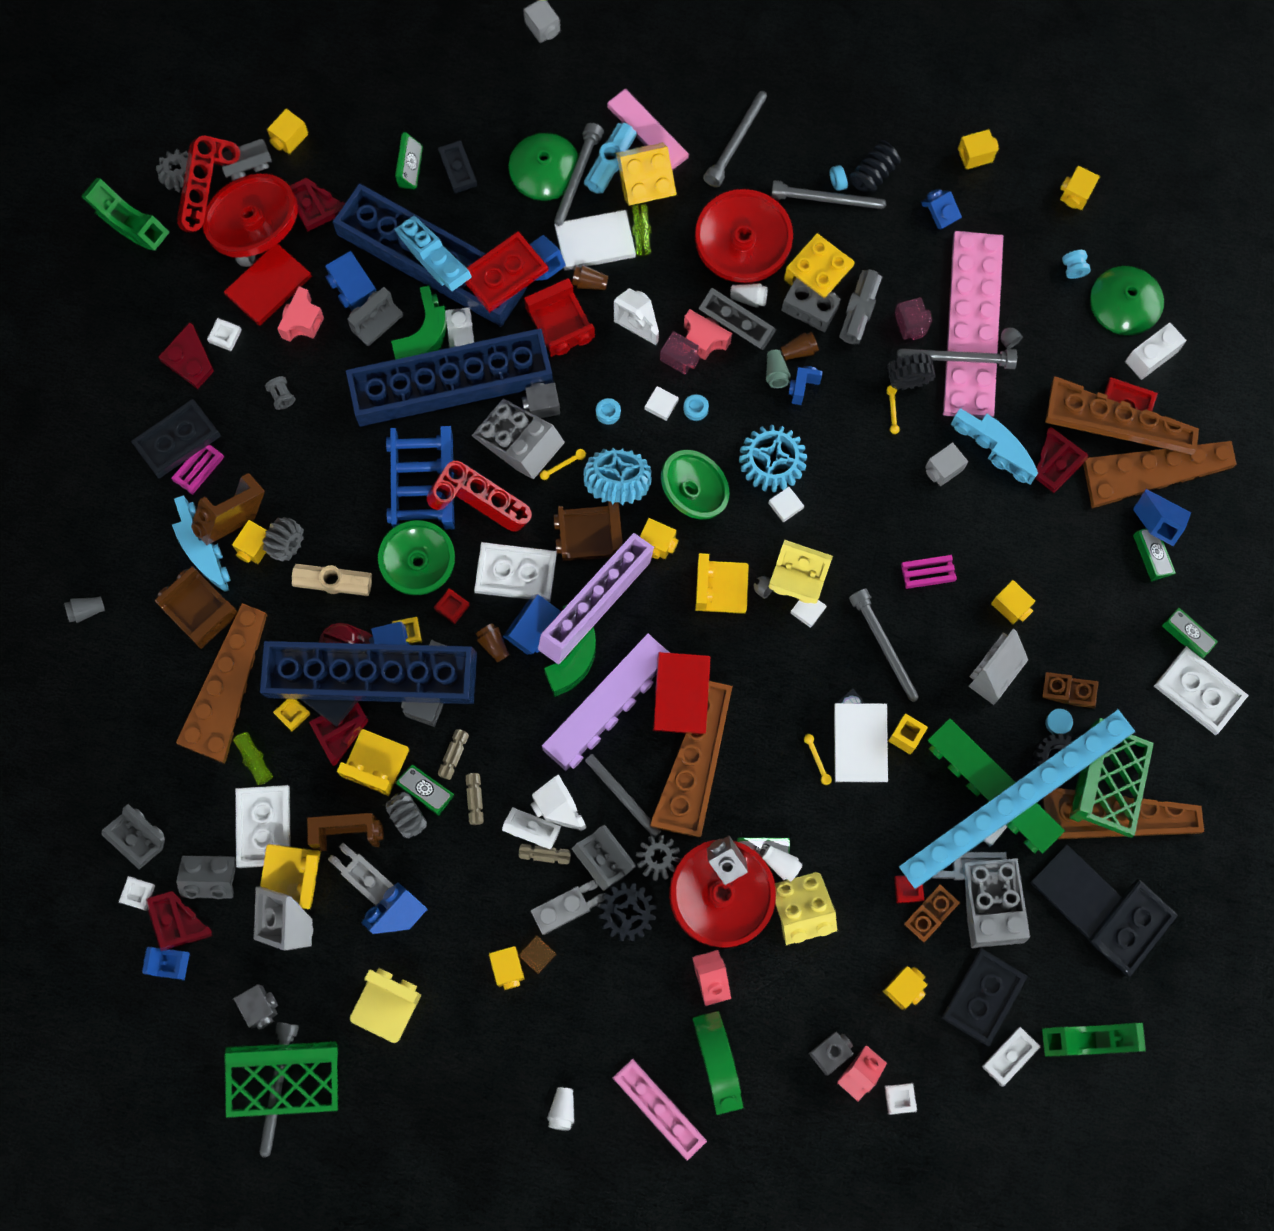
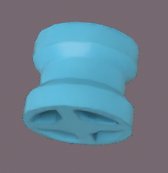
[1062,250,1091,279]

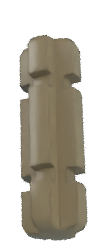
[438,729,469,780]
[466,773,484,825]
[519,844,571,864]

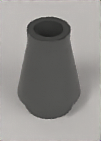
[64,596,105,623]

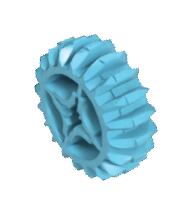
[739,424,807,492]
[584,447,652,505]

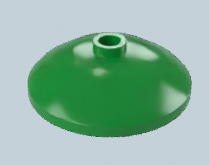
[509,133,579,200]
[1090,266,1164,335]
[661,450,729,519]
[378,520,455,595]

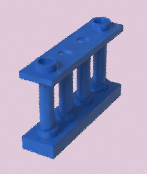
[386,426,455,530]

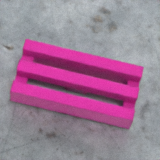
[171,445,224,495]
[901,555,957,589]

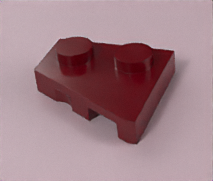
[290,178,345,231]
[159,323,214,389]
[1035,427,1088,493]
[309,702,368,766]
[146,891,212,951]

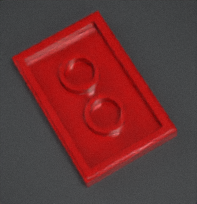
[465,231,549,313]
[224,244,312,326]
[653,652,710,734]

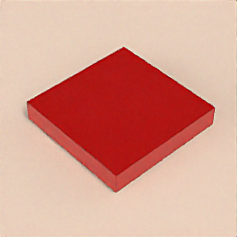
[1104,377,1158,411]

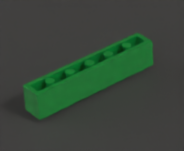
[928,719,1065,854]

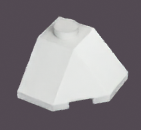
[614,288,659,345]
[531,775,586,831]

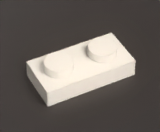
[446,308,474,348]
[502,807,561,850]
[982,1027,1040,1086]

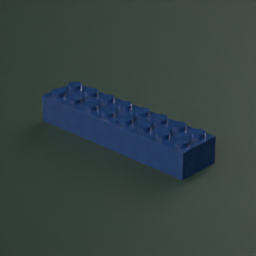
[333,183,527,327]
[346,328,553,427]
[260,641,477,704]

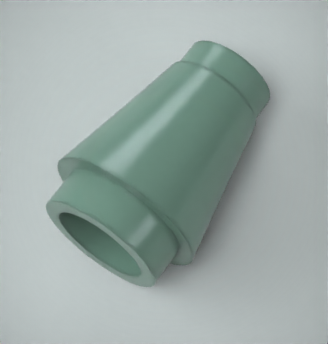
[766,350,791,388]

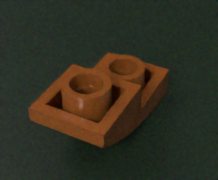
[1043,672,1098,709]
[904,884,960,942]

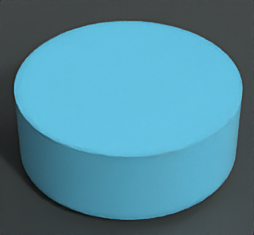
[830,165,847,191]
[684,394,709,421]
[596,398,621,425]
[1045,709,1073,735]

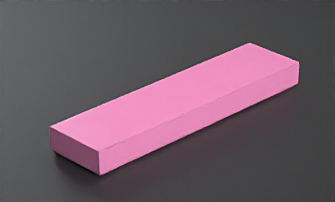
[608,89,688,170]
[613,1059,707,1160]

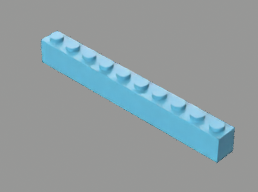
[899,710,1135,889]

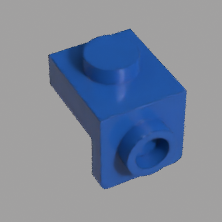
[921,189,962,229]
[789,366,823,405]
[142,947,190,980]

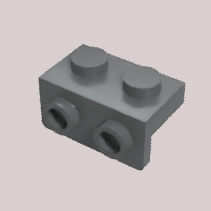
[222,139,272,180]
[348,287,403,346]
[102,804,165,869]
[572,825,636,891]
[177,856,236,899]

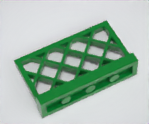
[1069,718,1154,838]
[225,1041,338,1117]

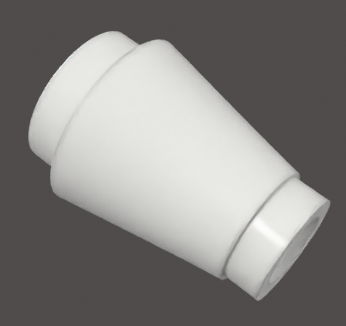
[730,283,767,308]
[762,845,803,882]
[547,1087,574,1130]

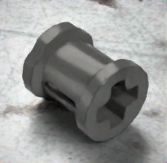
[265,377,296,410]

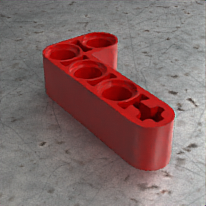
[177,136,240,232]
[427,461,532,531]

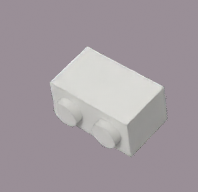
[1126,323,1186,380]

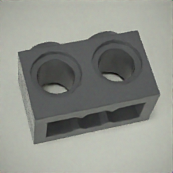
[782,278,841,332]

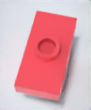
[277,287,324,342]
[684,309,732,360]
[692,950,731,1006]
[837,1045,887,1101]

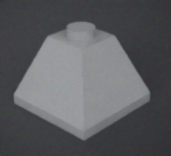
[254,886,313,950]

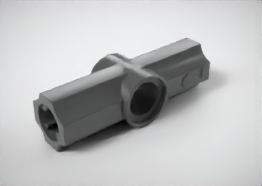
[840,270,882,344]

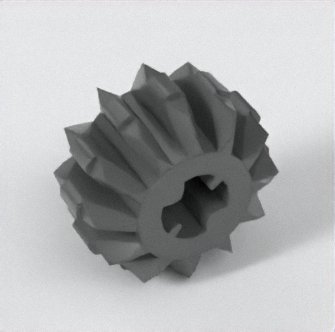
[156,149,199,192]
[262,517,304,562]
[386,792,427,838]
[636,835,681,881]

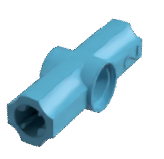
[584,122,636,193]

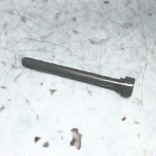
[703,91,767,187]
[554,123,604,226]
[771,180,886,209]
[897,349,1017,369]
[849,589,919,702]
[260,1022,299,1157]

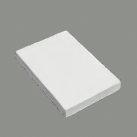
[555,210,636,271]
[474,542,557,602]
[1154,646,1248,735]
[834,703,888,782]
[236,785,291,868]

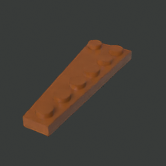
[1045,377,1199,455]
[1083,441,1236,508]
[176,603,267,764]
[649,681,732,838]
[1041,788,1204,839]

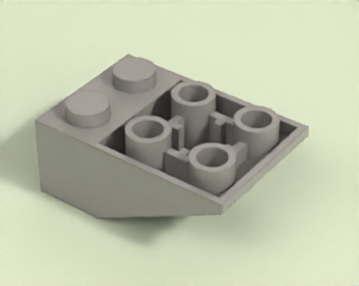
[472,399,565,479]
[969,629,1028,705]
[964,859,1030,948]

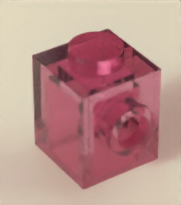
[894,297,932,339]
[660,331,700,374]

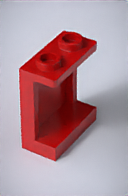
[524,278,595,357]

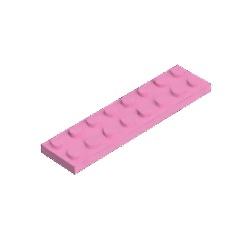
[943,231,1003,419]

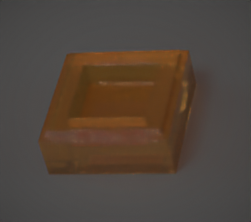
[519,936,557,974]

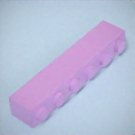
[538,533,654,664]
[542,634,670,771]

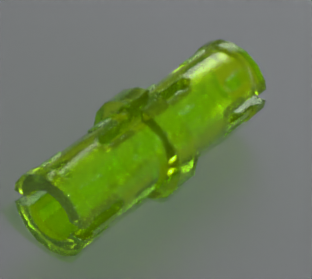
[632,204,651,256]
[233,732,273,785]

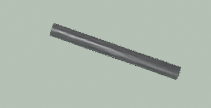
[585,754,662,838]

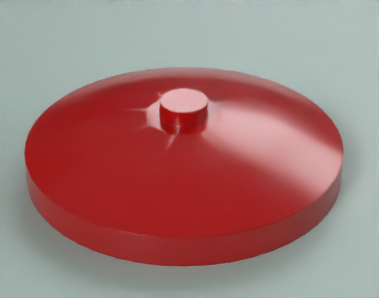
[203,174,298,257]
[695,189,793,283]
[669,840,776,948]

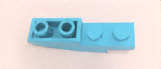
[395,215,472,291]
[951,408,1038,485]
[172,495,231,592]

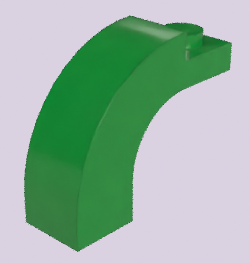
[81,178,169,251]
[391,286,447,359]
[544,604,596,697]
[693,1011,743,1115]
[1042,1023,1146,1056]

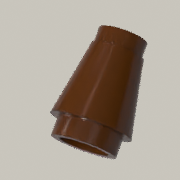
[571,264,608,290]
[781,332,819,360]
[476,623,510,663]

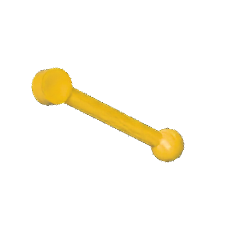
[887,385,900,434]
[540,449,586,480]
[804,734,832,785]

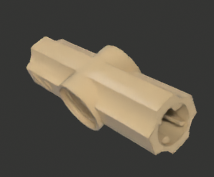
[292,564,372,596]

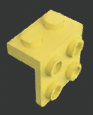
[768,540,833,604]
[775,873,837,945]
[350,968,421,1043]

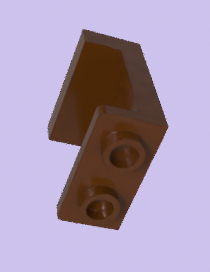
[191,473,265,545]
[554,501,623,561]
[155,566,238,649]
[307,813,384,851]

